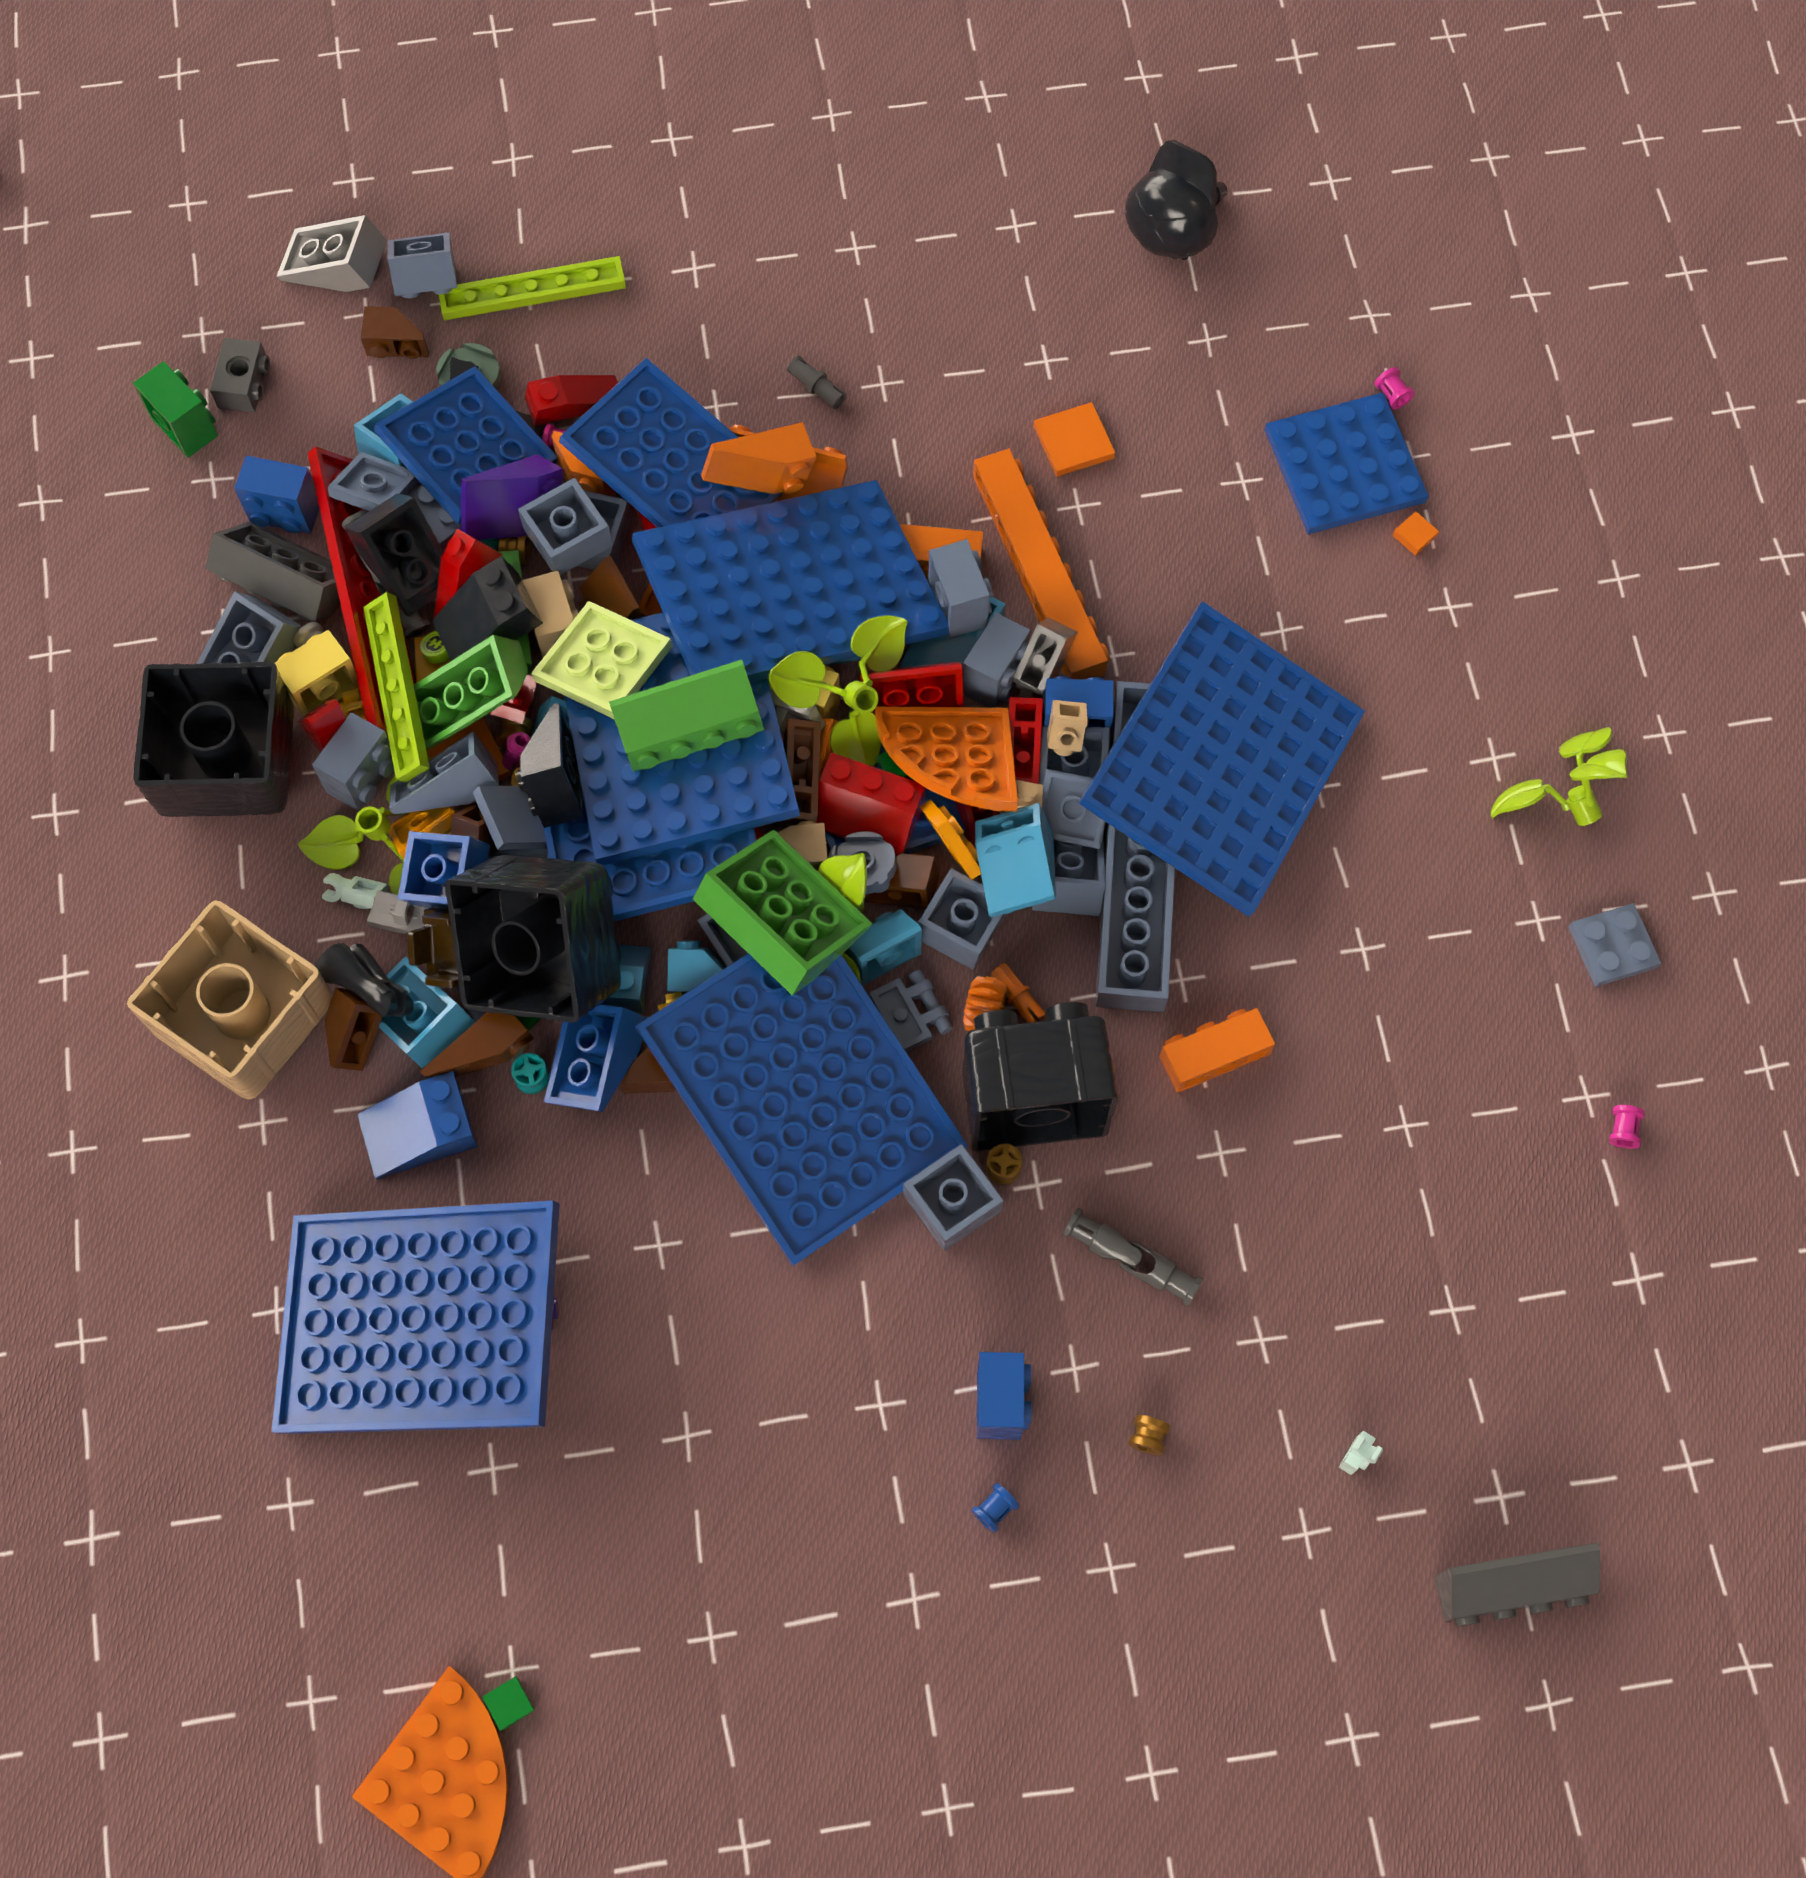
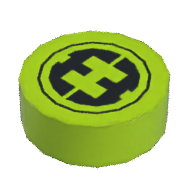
[420,631,449,664]

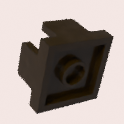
[407,907,459,988]

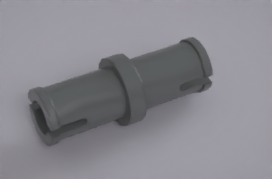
[787,355,847,409]

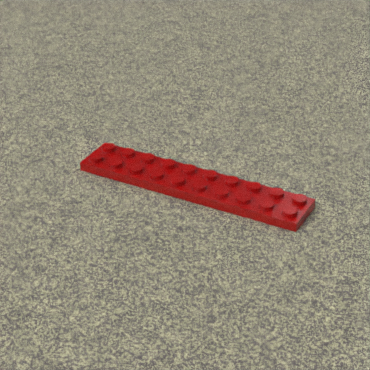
[307,446,416,738]

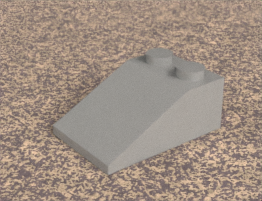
[277,215,387,292]

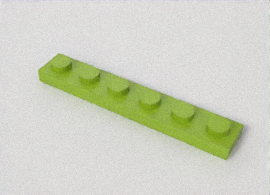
[438,256,626,321]
[363,592,430,783]

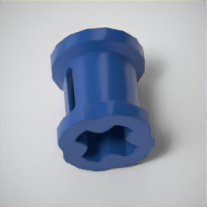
[971,1483,1020,1533]

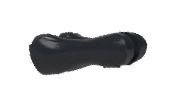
[315,943,414,1017]

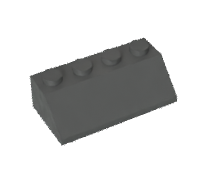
[205,521,340,622]
[1434,1542,1600,1627]

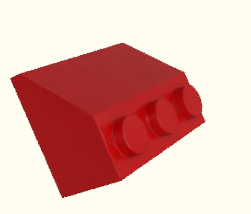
[859,661,963,714]
[816,752,926,856]

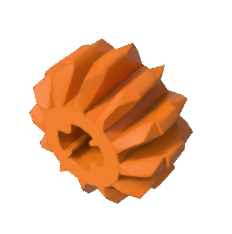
[963,976,1007,1031]

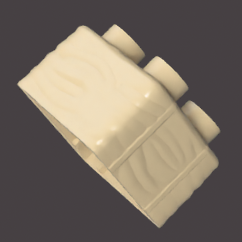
[127,900,332,1099]

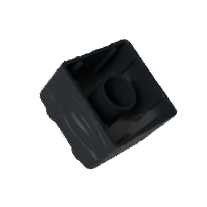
[133,662,294,817]
[445,855,621,1023]
[962,1002,1118,1151]

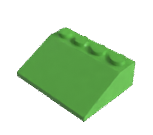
[693,830,873,996]

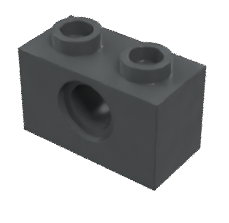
[210,338,270,412]

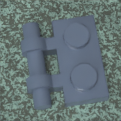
[869,970,953,1052]

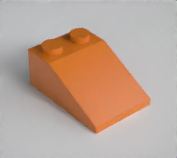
[701,422,817,494]

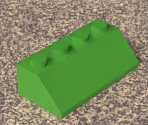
[414,635,529,751]
[609,659,764,772]

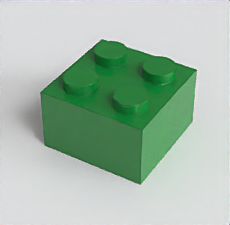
[133,361,218,458]

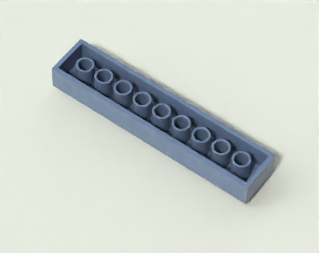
[1095,681,1175,1012]

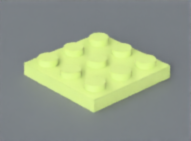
[531,601,673,719]

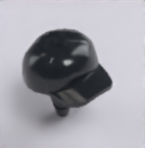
[1125,140,1227,260]

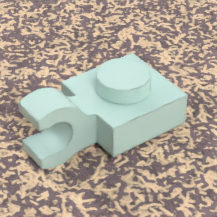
[322,873,387,909]
[1339,1431,1383,1475]

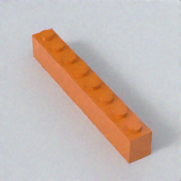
[973,448,1110,680]

